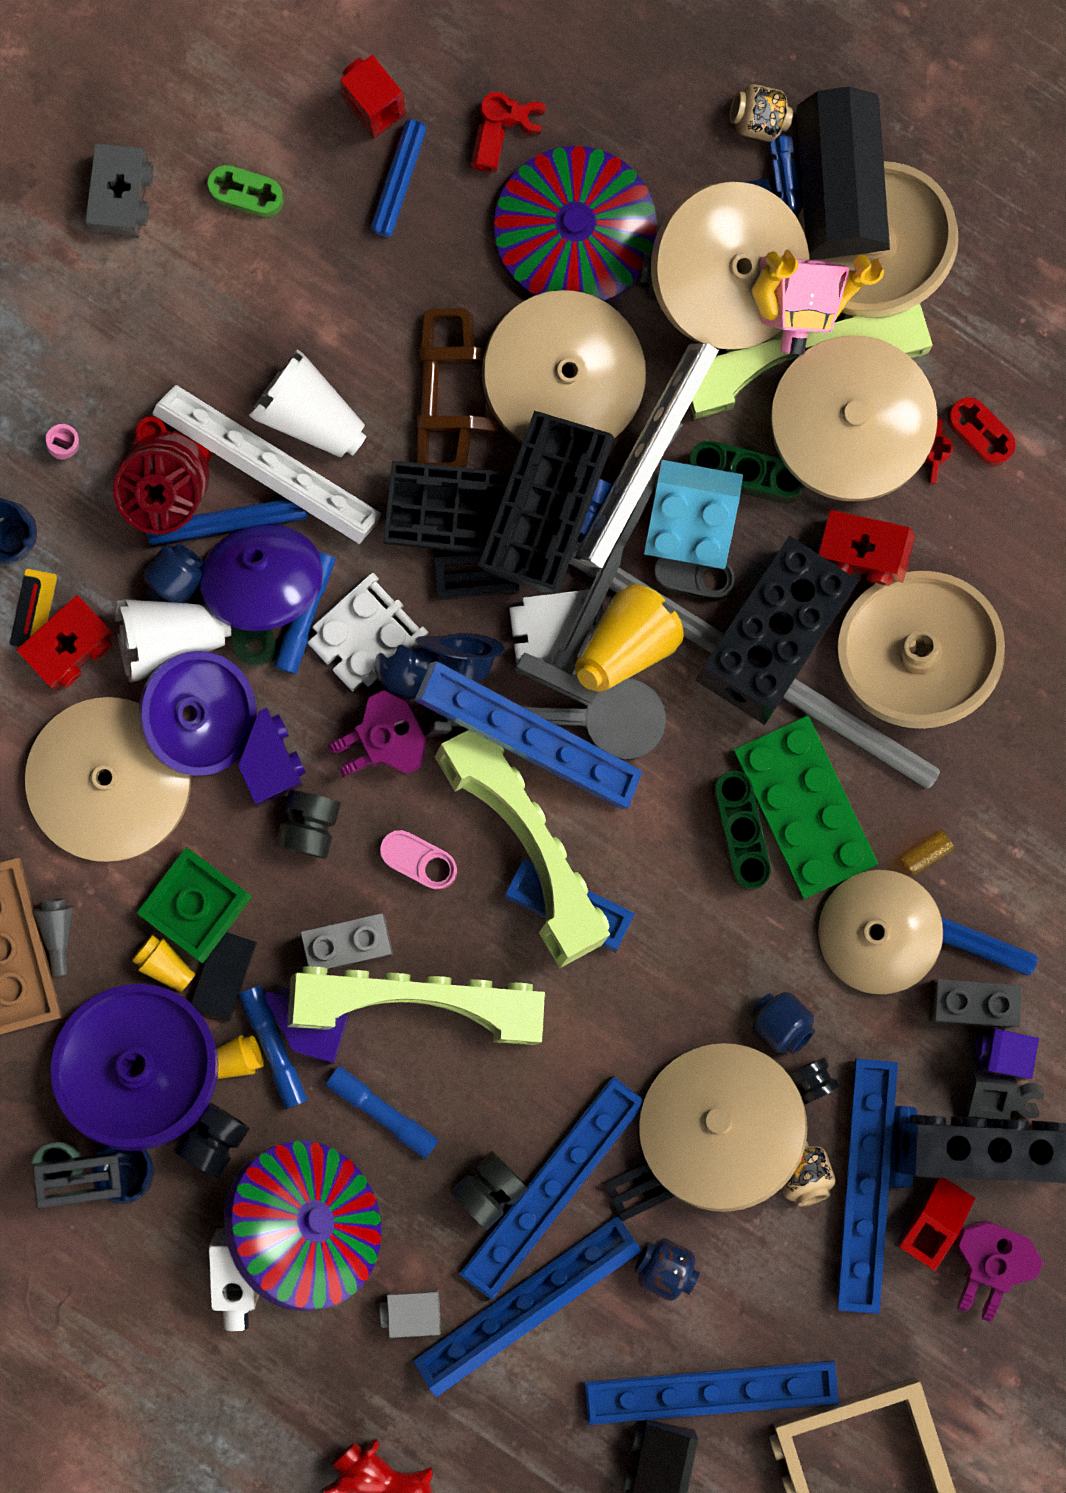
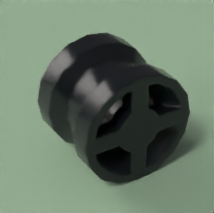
[789,1057,840,1105]

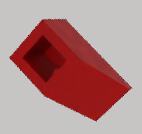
[895,1177,976,1271]

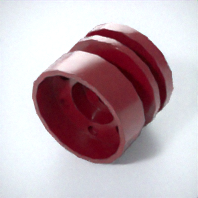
[113,432,210,535]

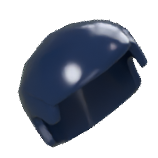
[0,498,37,564]
[373,645,438,700]
[91,1147,155,1204]

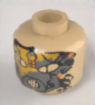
[729,84,793,142]
[781,1141,836,1206]

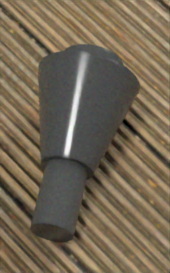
[33,898,74,976]

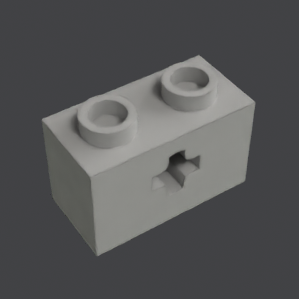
[301,913,394,970]

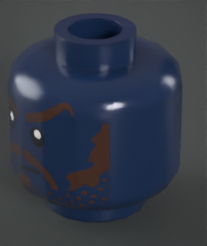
[634,1238,700,1301]

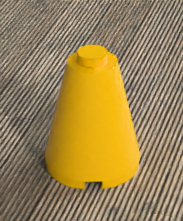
[575,584,684,692]

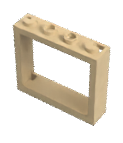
[769,1378,956,1493]

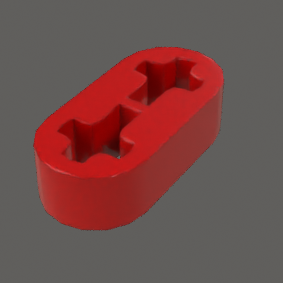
[948,397,1016,466]

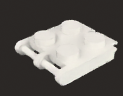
[308,573,429,692]
[509,589,603,675]

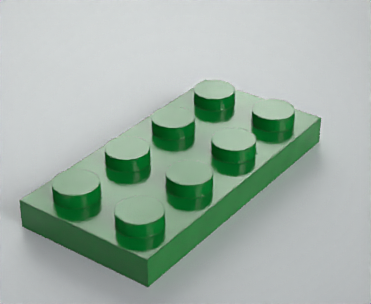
[733,715,879,900]

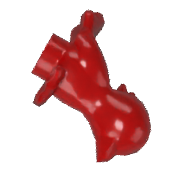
[320,1439,433,1493]

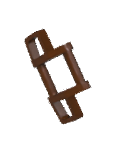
[416,308,504,468]

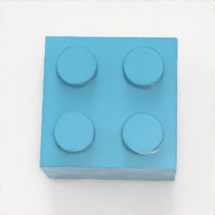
[644,460,743,569]

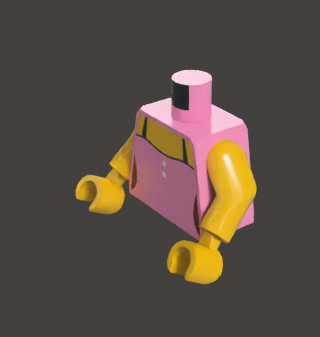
[751,249,884,355]

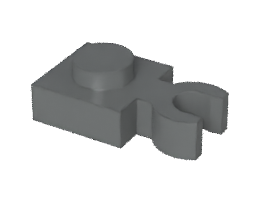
[966,1073,1044,1119]

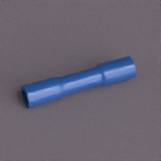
[273,552,336,675]
[238,985,308,1110]
[325,1066,439,1160]

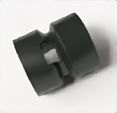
[275,789,341,859]
[450,1151,529,1230]

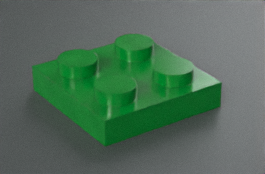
[137,847,253,963]

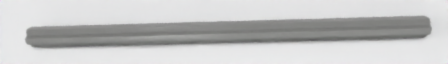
[569,541,940,788]

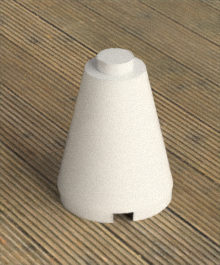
[249,349,367,458]
[115,599,231,682]

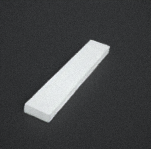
[575,343,719,568]
[152,385,381,544]

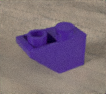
[238,708,306,806]
[265,986,349,1063]
[973,1029,1039,1079]

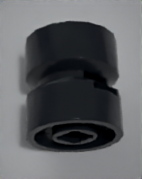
[173,1102,250,1178]

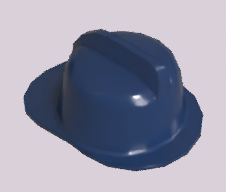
[415,633,504,682]

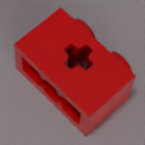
[340,54,406,139]
[819,510,916,586]
[16,595,115,691]

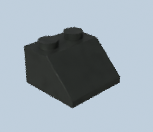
[623,1420,699,1493]

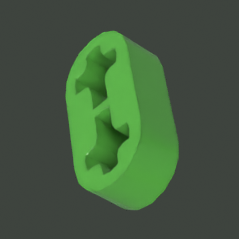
[208,165,284,218]

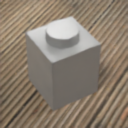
[380,1289,441,1338]

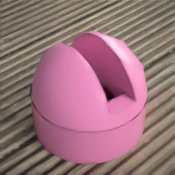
[46,424,79,460]

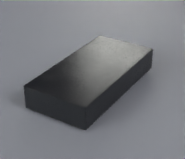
[191,932,257,1021]

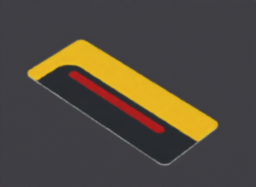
[10,569,57,647]

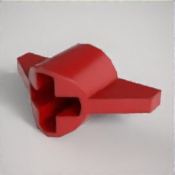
[925,418,953,484]

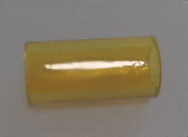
[900,829,955,877]

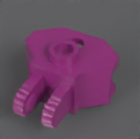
[328,690,427,777]
[954,1220,1044,1322]

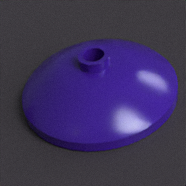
[199,524,323,631]
[138,651,257,776]

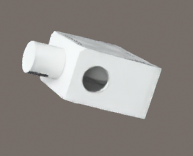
[209,1228,259,1331]

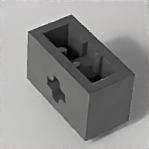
[86,143,154,238]
[930,979,1022,1027]

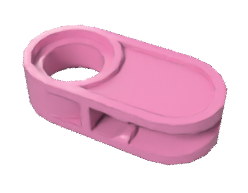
[380,830,457,890]

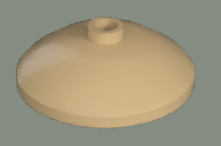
[818,870,943,994]

